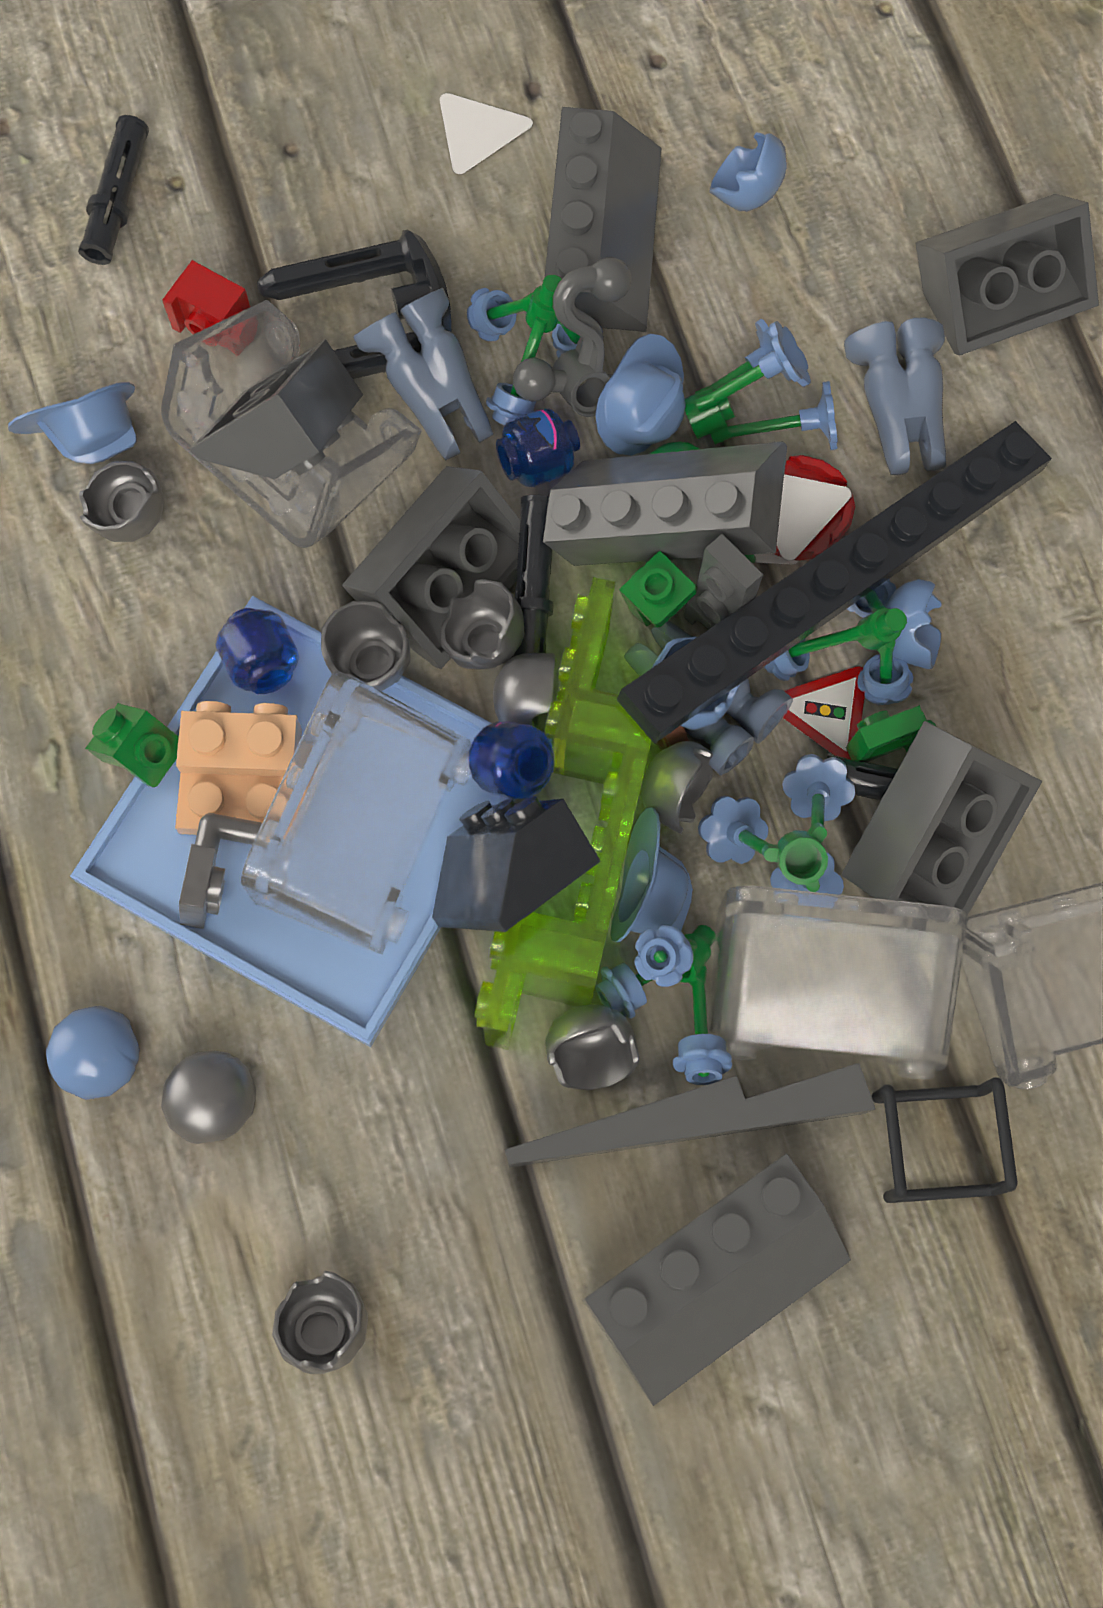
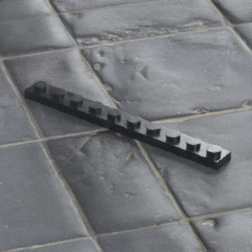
[616,421,1052,744]

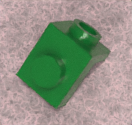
[619,551,697,628]
[85,703,179,787]
[845,705,937,762]

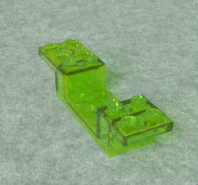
[475,577,652,1050]

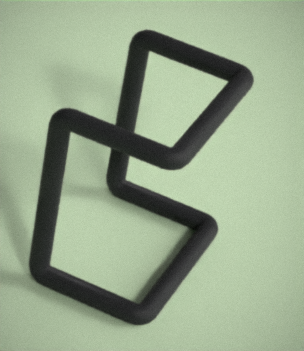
[871,1077,1018,1203]

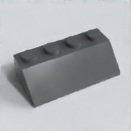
[544,107,662,332]
[543,441,787,566]
[582,1153,851,1406]

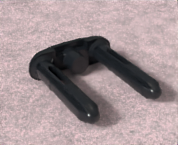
[257,229,452,379]

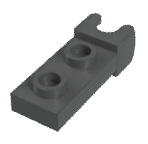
[684,534,763,630]

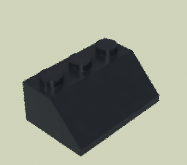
[432,796,601,932]

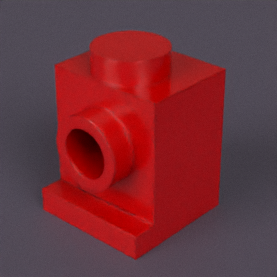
[162,260,253,349]

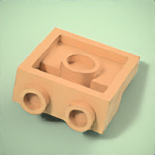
[175,701,302,838]

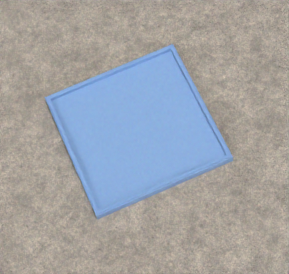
[70,596,538,1048]

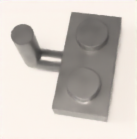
[179,813,272,929]

